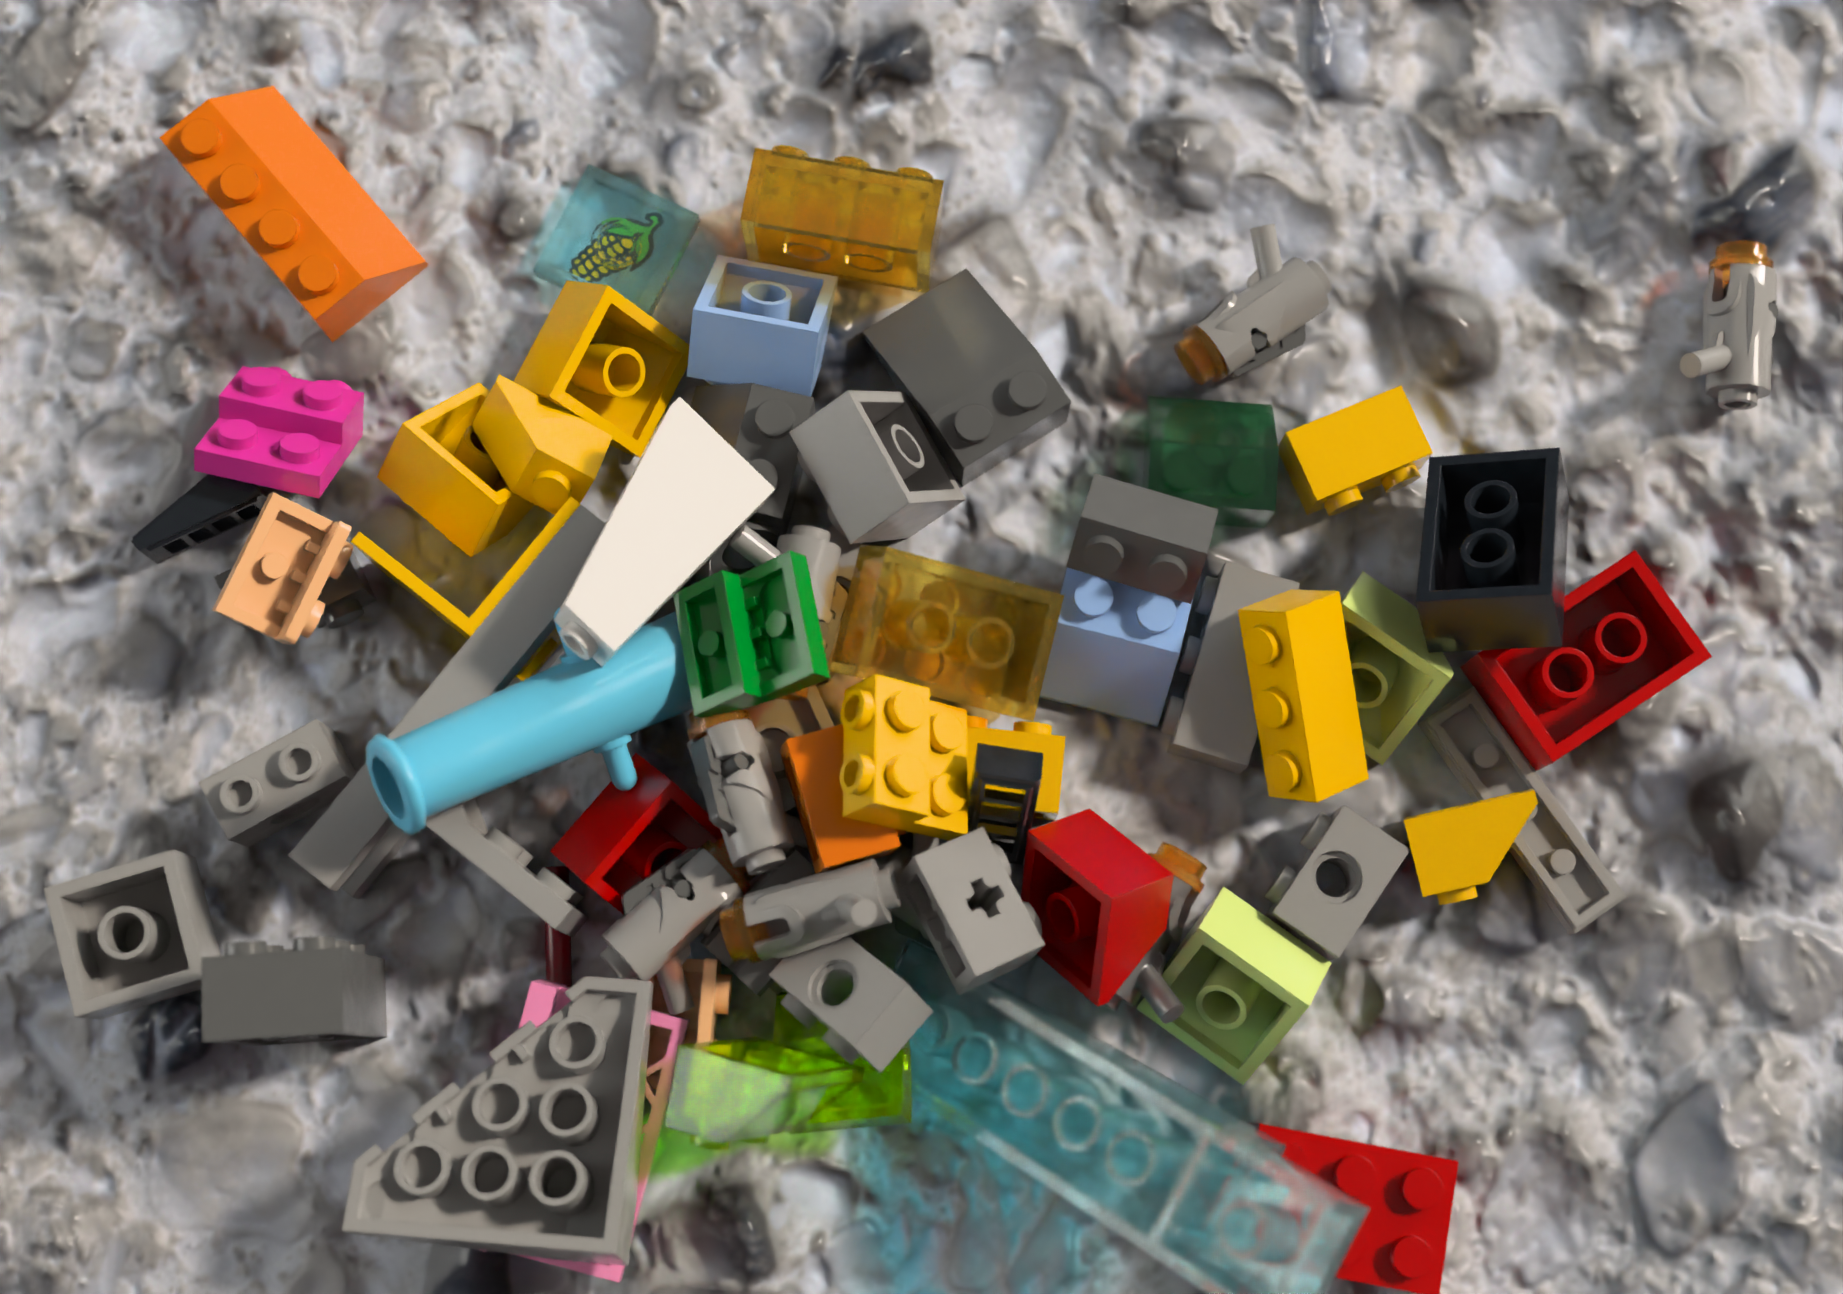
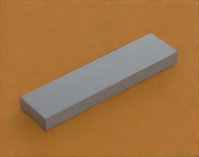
[1418,686,1627,935]

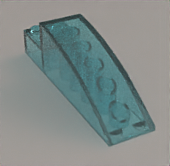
[857,939,1369,1294]

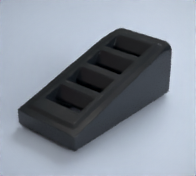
[131,474,267,563]
[967,743,1043,865]

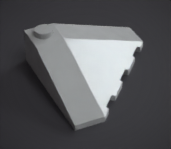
[342,976,653,1266]

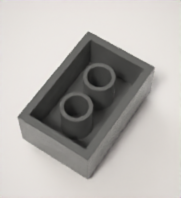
[201,936,387,1046]

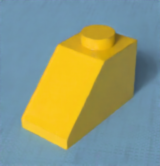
[471,374,613,515]
[1404,789,1538,905]

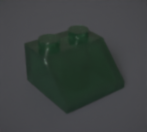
[1142,396,1279,528]

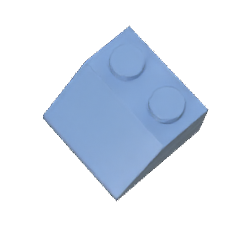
[687,255,838,397]
[1034,567,1193,727]

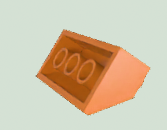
[159,86,429,343]

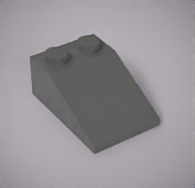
[862,268,1071,487]

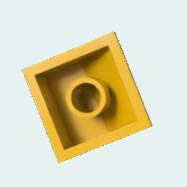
[513,280,689,458]
[377,382,535,558]

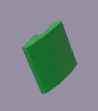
[673,550,830,718]

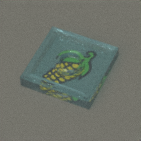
[533,164,701,317]

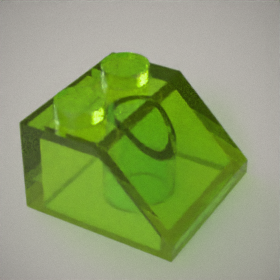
[665,1037,865,1150]

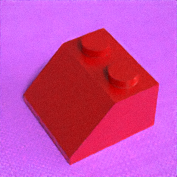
[550,753,734,915]
[1021,808,1174,1007]

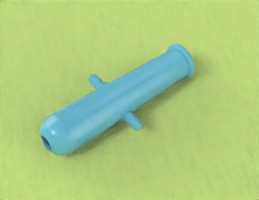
[366,607,693,835]

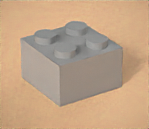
[789,391,966,544]
[43,850,221,1020]

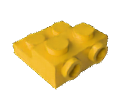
[840,674,968,841]

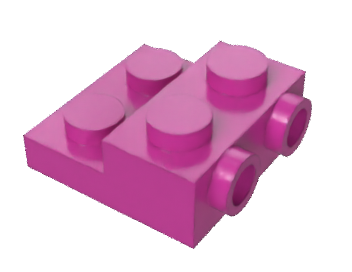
[194,366,364,498]

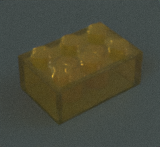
[740,145,944,293]
[829,545,1064,722]

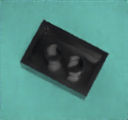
[1416,447,1569,653]

